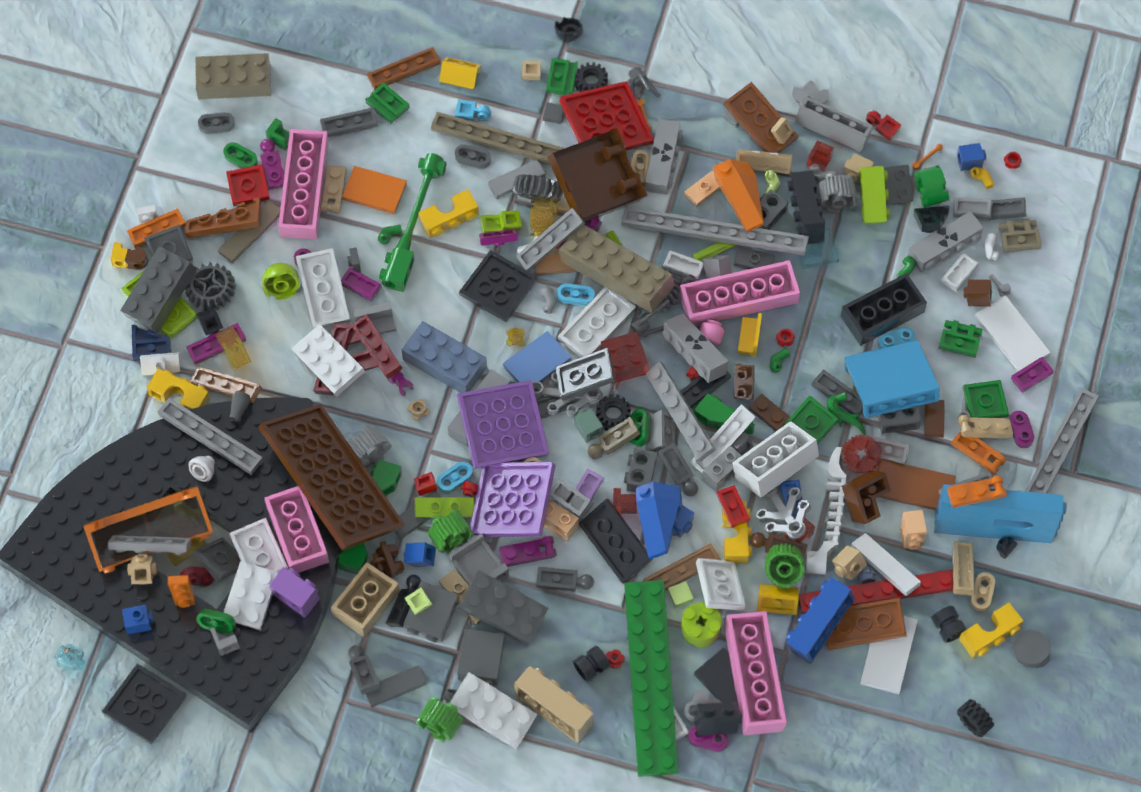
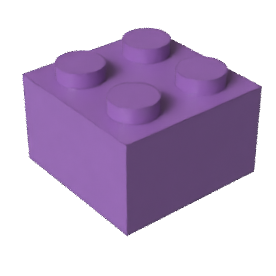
[269,567,320,618]

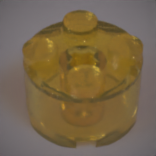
[530,199,558,236]

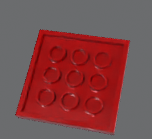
[559,81,654,151]

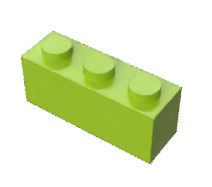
[859,166,890,225]

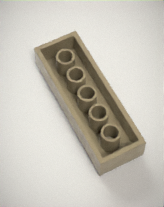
[559,225,674,313]

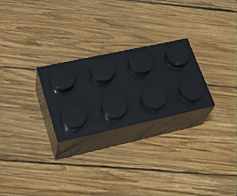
[840,273,927,346]

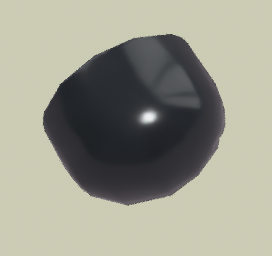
[554,17,583,42]

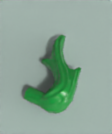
[827,392,866,436]

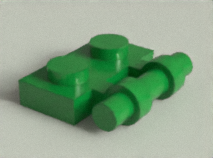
[938,320,983,358]

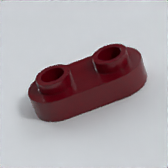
[179,566,215,587]

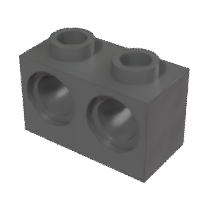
[758,190,789,230]
[877,406,921,434]
[624,448,657,492]

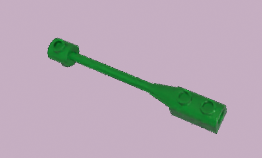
[379,153,447,292]

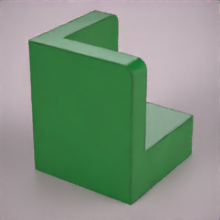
[265,118,290,151]

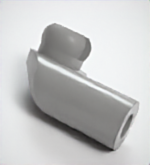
[810,164,836,182]
[540,286,557,314]

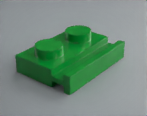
[546,58,578,95]
[365,83,410,124]

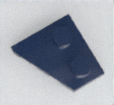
[131,324,171,361]

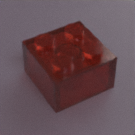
[600,332,648,384]

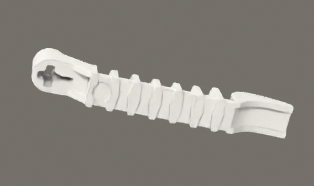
[805,447,846,575]

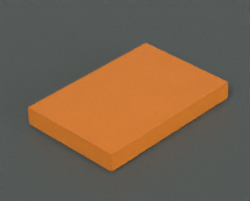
[342,166,407,214]

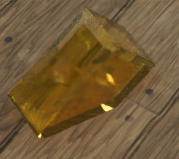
[215,326,251,370]

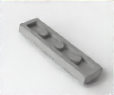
[516,208,585,271]
[108,535,191,555]

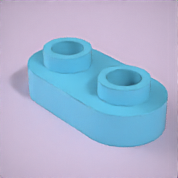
[557,284,595,306]
[878,327,915,349]
[437,462,473,493]

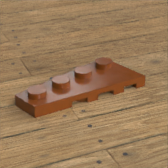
[185,197,261,238]

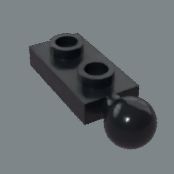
[386,574,422,627]

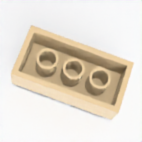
[514,665,593,744]

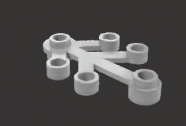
[532,372,603,417]
[756,487,811,539]

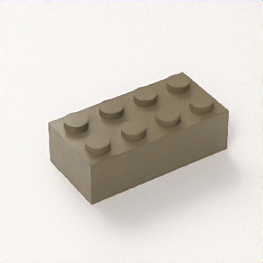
[196,53,271,100]

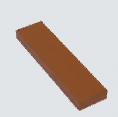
[367,47,441,90]

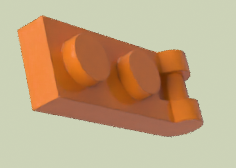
[951,432,1007,475]
[947,475,1007,508]

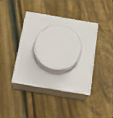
[137,205,158,224]

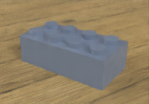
[401,321,487,393]

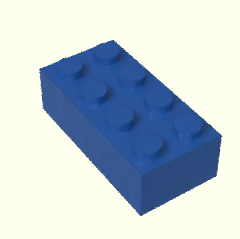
[786,577,855,664]

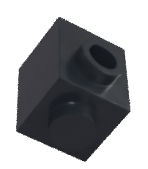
[196,306,223,335]

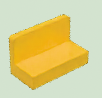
[439,57,481,89]
[737,313,762,356]
[757,584,799,615]

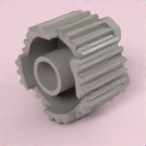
[818,173,858,214]
[347,424,392,468]

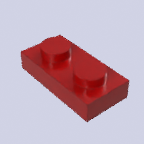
[716,485,750,528]

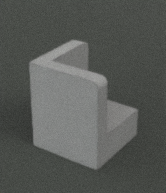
[704,255,732,279]
[210,628,239,656]

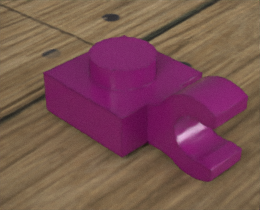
[388,371,413,397]

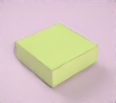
[668,581,694,608]
[405,587,433,615]

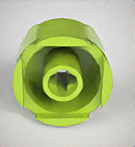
[681,602,722,648]

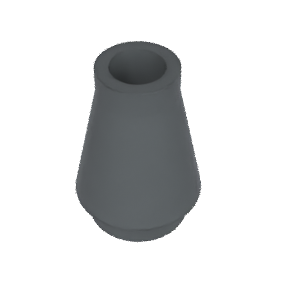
[229,391,251,421]

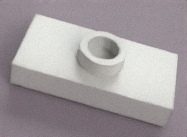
[663,251,704,281]
[941,253,979,292]
[140,352,181,376]

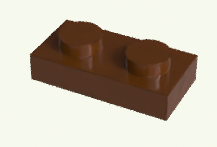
[749,394,790,431]

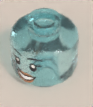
[54,644,86,673]

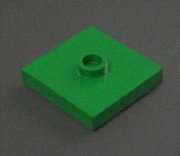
[962,380,1009,418]
[784,395,839,445]

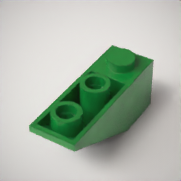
[694,393,755,435]

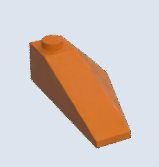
[713,159,764,232]

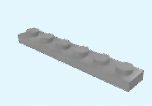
[645,362,716,461]
[157,398,263,475]

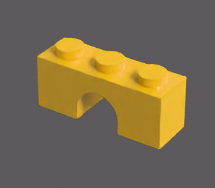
[418,189,479,238]
[147,369,210,410]
[722,501,752,564]
[959,602,1023,659]

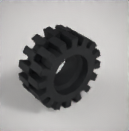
[575,62,608,92]
[596,394,631,431]
[957,699,994,737]

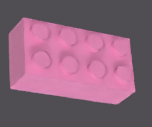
[264,486,329,573]

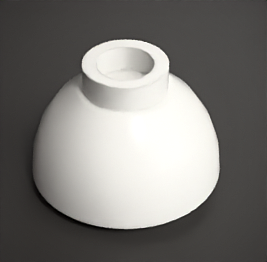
[189,456,215,482]

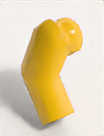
[970,167,995,189]

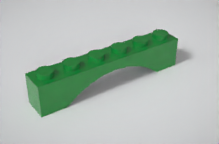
[338,459,402,575]

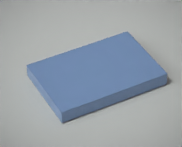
[503,331,571,383]

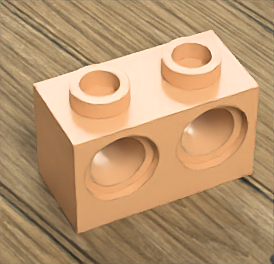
[544,499,579,542]
[899,510,927,550]

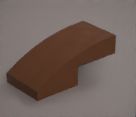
[924,400,945,438]

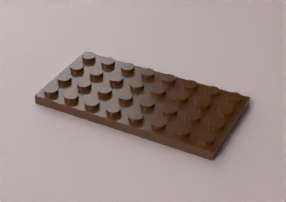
[258,404,405,550]

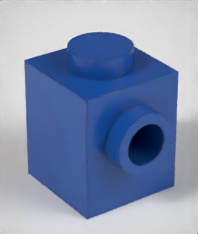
[957,143,986,171]
[672,505,694,538]
[403,542,436,567]
[122,605,154,635]

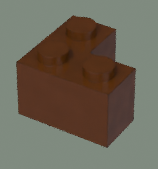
[842,470,891,524]

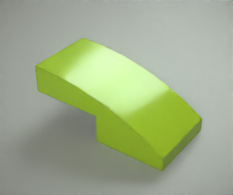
[480,211,522,233]

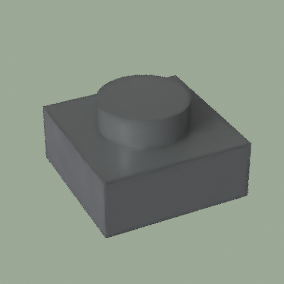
[347,247,361,273]

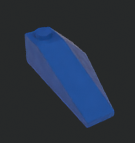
[636,481,682,560]

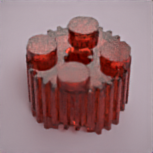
[841,434,883,474]

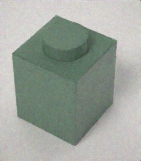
[574,408,603,443]

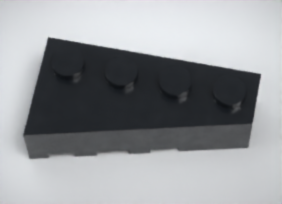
[787,170,825,244]

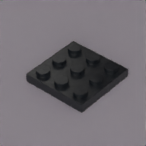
[459,250,537,322]
[102,663,187,745]

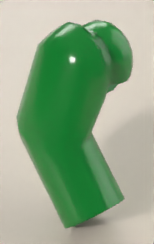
[378,224,402,244]
[896,256,916,278]
[769,348,790,373]

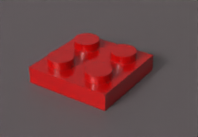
[226,164,270,207]

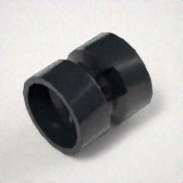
[931,606,967,643]
[573,645,610,682]

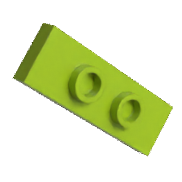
[415,497,474,518]

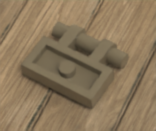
[999,219,1042,252]

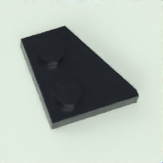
[914,205,950,233]

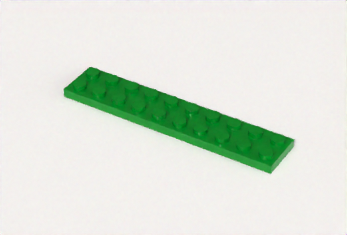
[624,580,678,777]

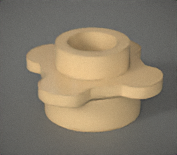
[407,399,430,420]

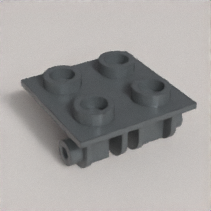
[884,164,913,205]

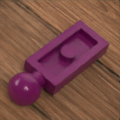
[260,139,284,190]

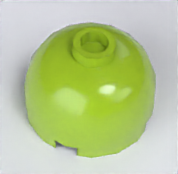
[262,263,300,300]

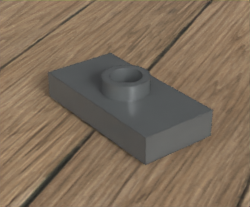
[989,197,1027,220]
[734,247,775,269]

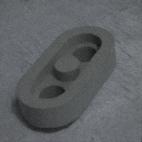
[198,113,235,134]
[455,144,491,169]

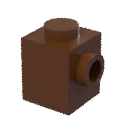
[964,279,992,306]

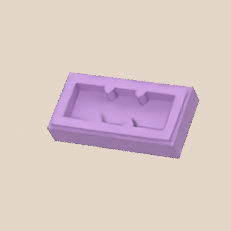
[575,468,605,501]

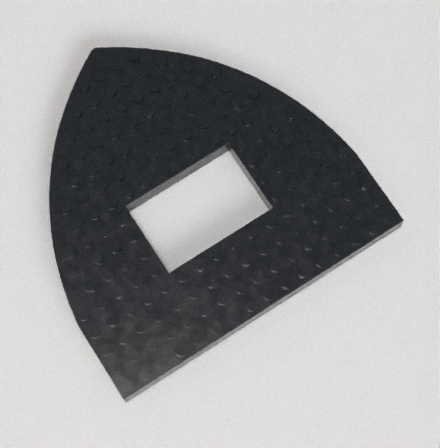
[0,397,341,733]

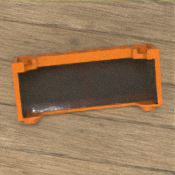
[83,486,213,574]

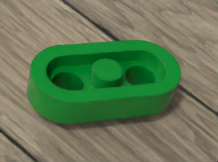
[223,142,258,168]
[630,409,650,447]
[197,609,236,634]

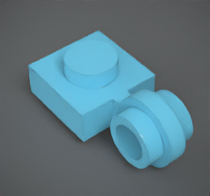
[455,100,491,121]

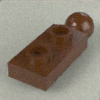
[750,532,808,559]

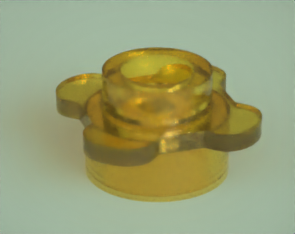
[506,328,525,346]

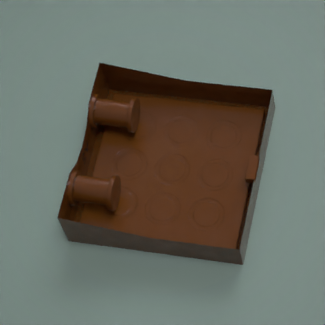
[547,128,648,222]

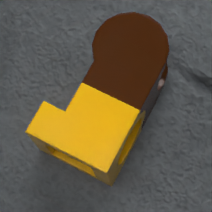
[110,242,148,270]

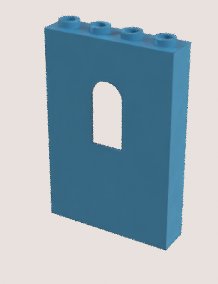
[934,484,1067,544]

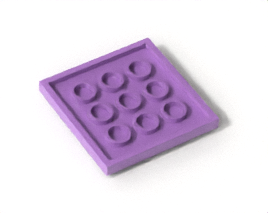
[456,380,549,469]
[470,462,556,537]

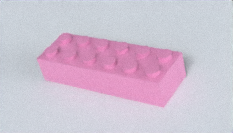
[278,129,329,240]
[680,260,800,327]
[724,611,787,736]

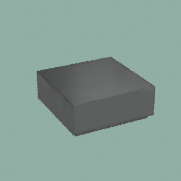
[543,102,564,124]

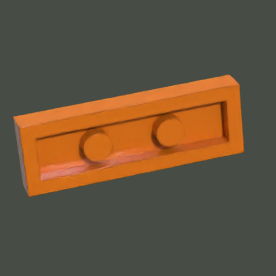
[127,209,186,248]
[168,575,195,607]

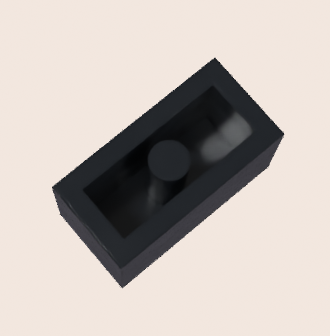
[694,702,741,736]

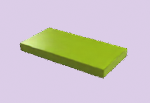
[121,271,197,339]

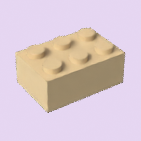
[331,562,400,637]

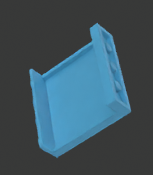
[845,340,940,418]

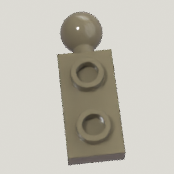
[587,417,640,459]

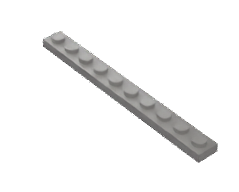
[621,206,809,256]

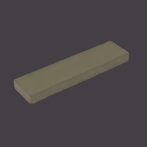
[218,200,280,263]

